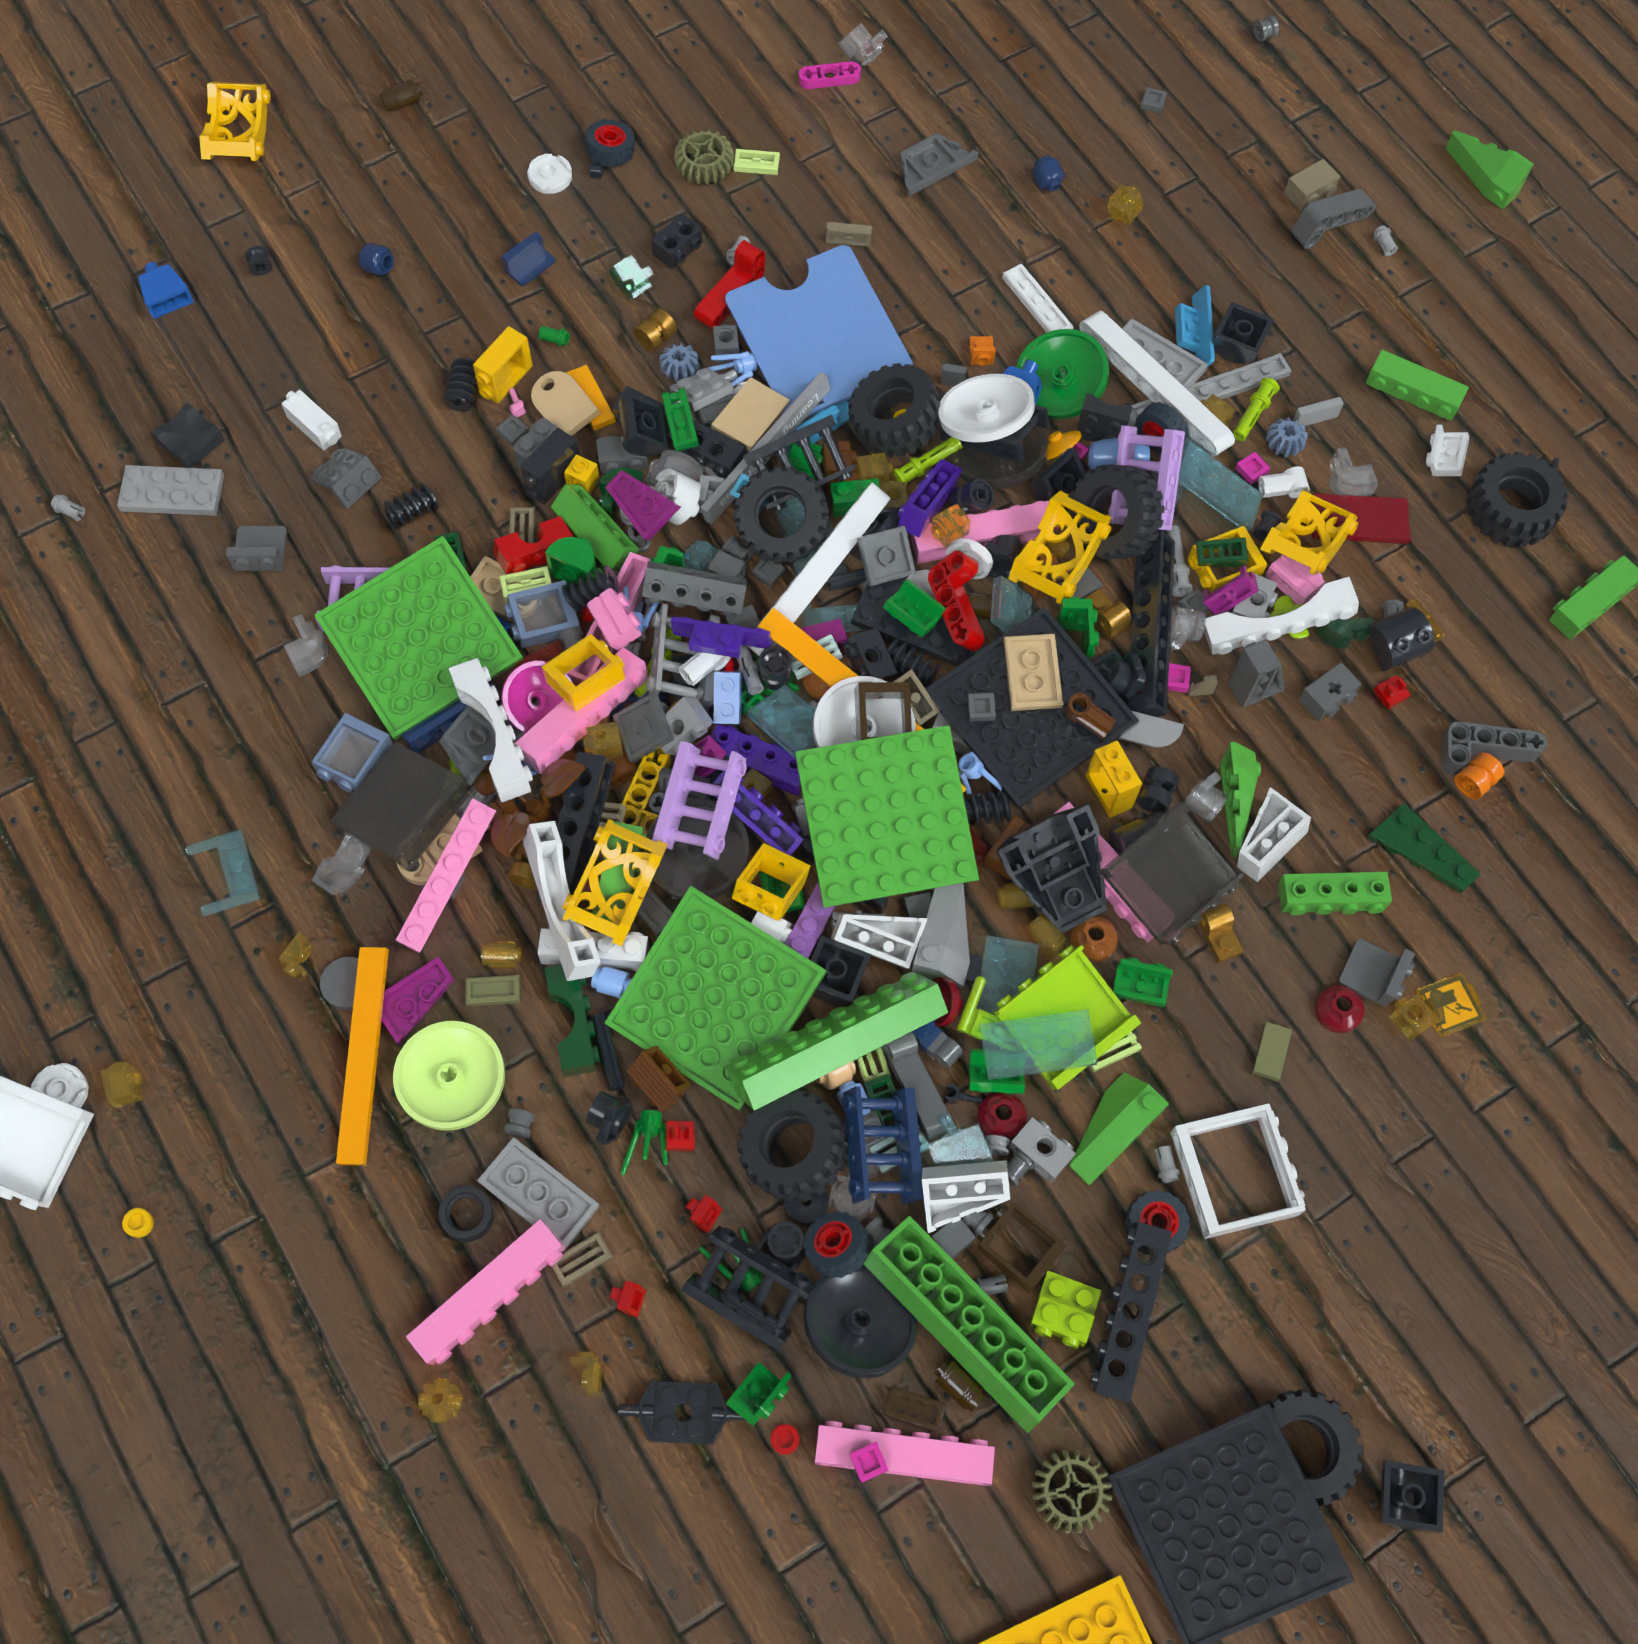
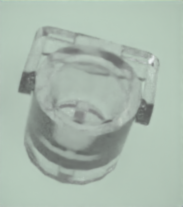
[1170,606,1206,651]
[1183,771,1228,823]
[829,1174,876,1222]

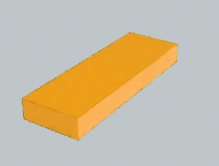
[566,365,615,431]

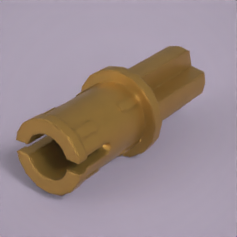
[1404,598,1445,642]

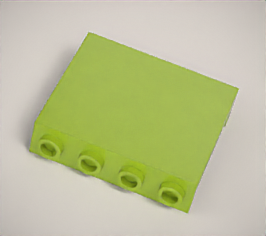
[993,945,1141,1090]

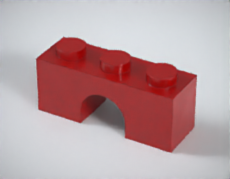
[494,516,573,575]

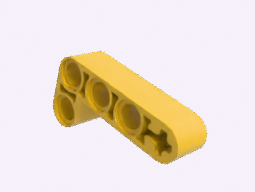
[618,748,672,839]

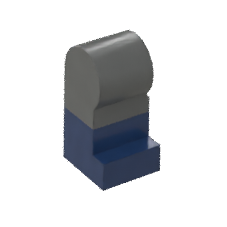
[912,1021,963,1069]

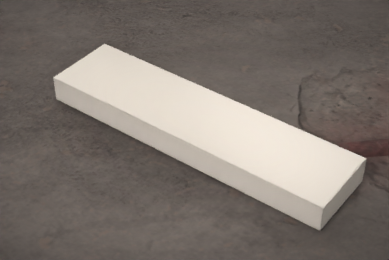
[1002,263,1073,333]

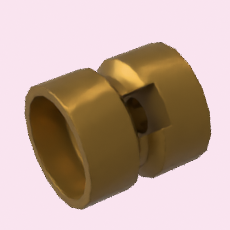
[633,308,677,353]
[507,842,538,890]

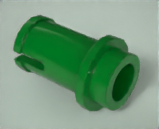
[539,326,570,347]

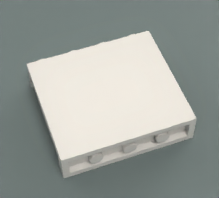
[0,1076,94,1210]

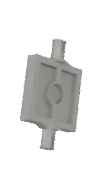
[669,368,738,412]

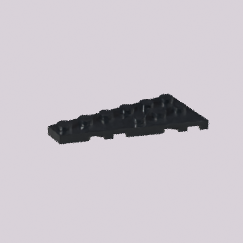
[850,578,987,667]

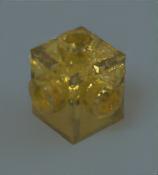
[1107,184,1144,225]
[418,1379,462,1423]

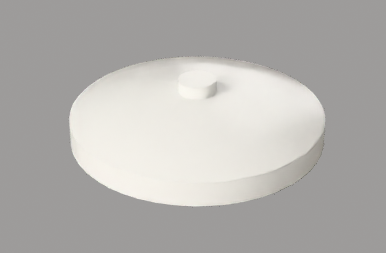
[938,374,1035,442]
[812,676,916,748]

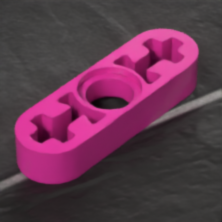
[799,61,861,89]

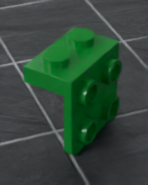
[1056,597,1099,661]

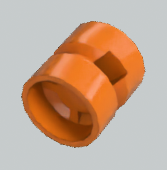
[1454,752,1505,800]

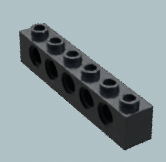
[611,386,747,478]
[537,752,616,905]
[1090,1222,1172,1403]

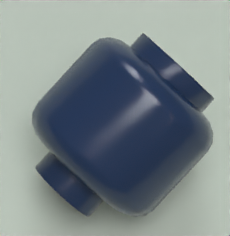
[1032,156,1065,192]
[359,243,394,276]

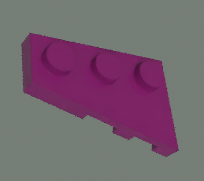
[605,470,681,541]
[381,957,454,1046]

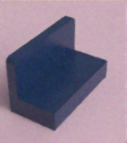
[501,231,556,287]

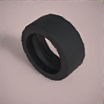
[438,1186,494,1242]

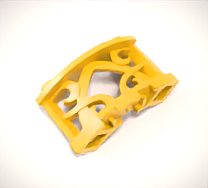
[199,81,270,161]
[1261,490,1358,575]
[1008,491,1112,604]
[562,819,668,947]

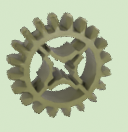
[674,129,734,185]
[1032,1450,1112,1534]

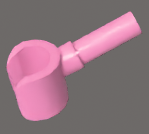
[509,388,526,418]

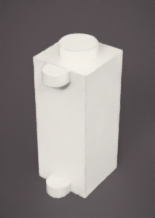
[281,390,342,451]

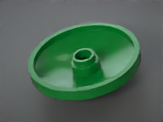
[1016,329,1109,420]

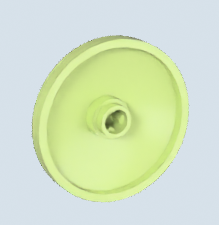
[393,1021,505,1131]

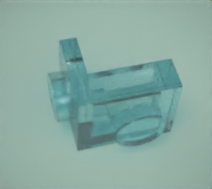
[684,540,720,572]

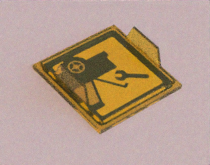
[1415,972,1487,1038]

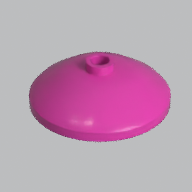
[501,661,573,734]

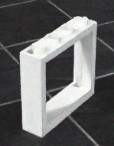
[1170,1104,1306,1239]

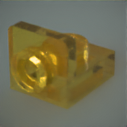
[279,933,312,979]
[570,1352,602,1396]

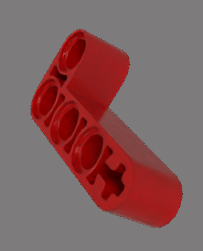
[694,240,765,329]
[928,550,984,651]

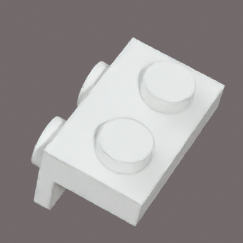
[1426,425,1469,476]

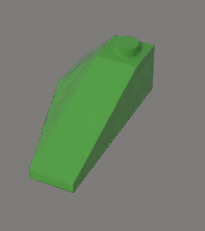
[1445,130,1534,209]
[1219,742,1261,857]
[1069,1072,1169,1186]

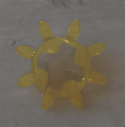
[1045,530,1071,560]

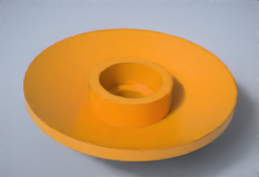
[1038,430,1082,461]

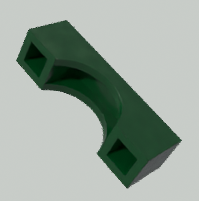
[545,964,600,1077]

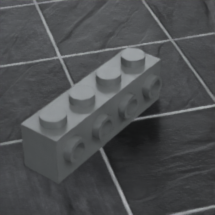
[642,561,747,616]

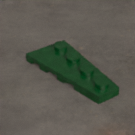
[1367,803,1481,894]

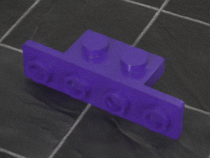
[670,617,772,658]

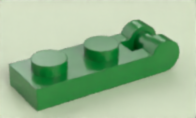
[662,387,699,451]

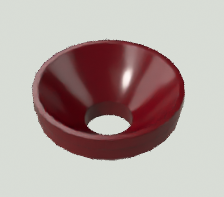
[932,977,963,1026]
[1314,985,1365,1033]
[977,1092,1027,1141]

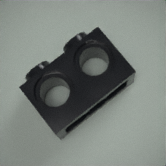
[651,213,703,269]

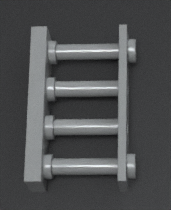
[646,603,720,712]

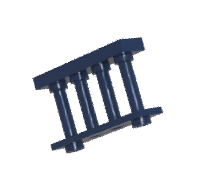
[842,1086,924,1204]

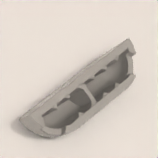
[1118,711,1184,748]

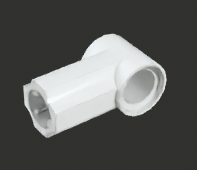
[1258,467,1310,498]
[679,652,731,686]

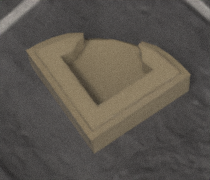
[1187,675,1218,696]

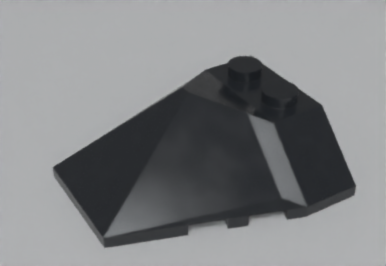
[996,804,1107,933]

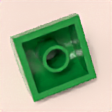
[545,537,596,586]

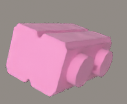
[1266,555,1325,605]
[587,588,642,650]

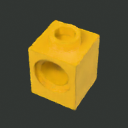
[564,454,600,494]

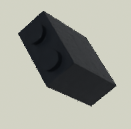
[520,427,579,505]

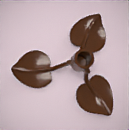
[474,759,586,858]

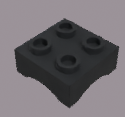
[1077,393,1133,441]
[151,402,225,468]

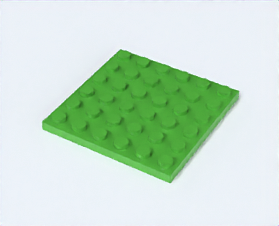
[314,536,524,740]
[795,725,979,908]
[605,886,827,1111]

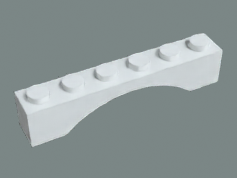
[1203,577,1359,655]
[449,658,533,803]
[522,821,601,981]

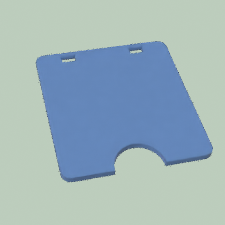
[725,245,913,417]

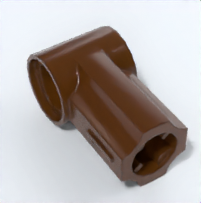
[1065,693,1117,740]

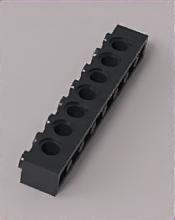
[1126,530,1175,717]

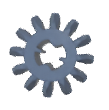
[659,343,699,383]
[1266,416,1308,458]

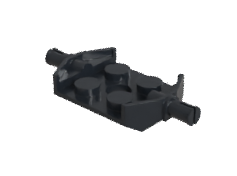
[618,1380,746,1445]

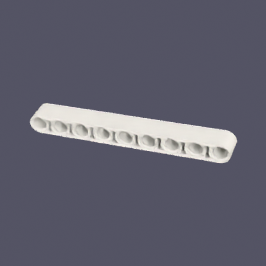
[1079,310,1235,457]
[748,482,891,656]

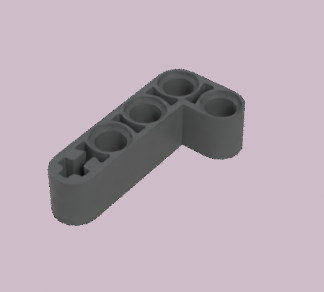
[1291,189,1377,249]
[1440,722,1547,775]
[882,1031,954,1140]

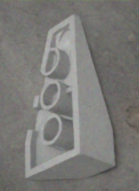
[912,883,970,988]

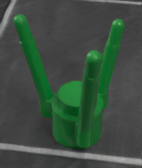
[620,1110,668,1175]
[699,1228,763,1293]

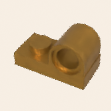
[1084,589,1131,641]
[1195,902,1244,963]

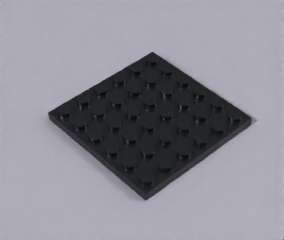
[925,607,1139,809]
[1108,1404,1355,1644]

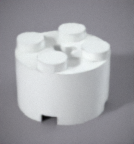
[650,468,701,525]

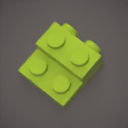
[1029,1271,1102,1348]

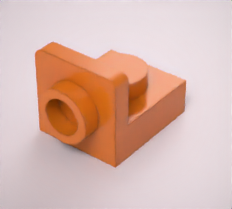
[969,336,996,366]

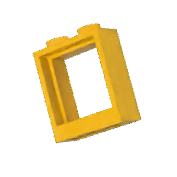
[473,326,533,404]
[1188,526,1267,593]
[542,634,625,712]
[1086,741,1142,818]
[732,843,811,921]

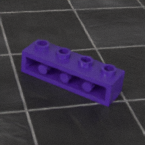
[897,459,962,538]
[711,724,801,796]
[713,771,804,855]

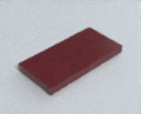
[1312,493,1411,544]

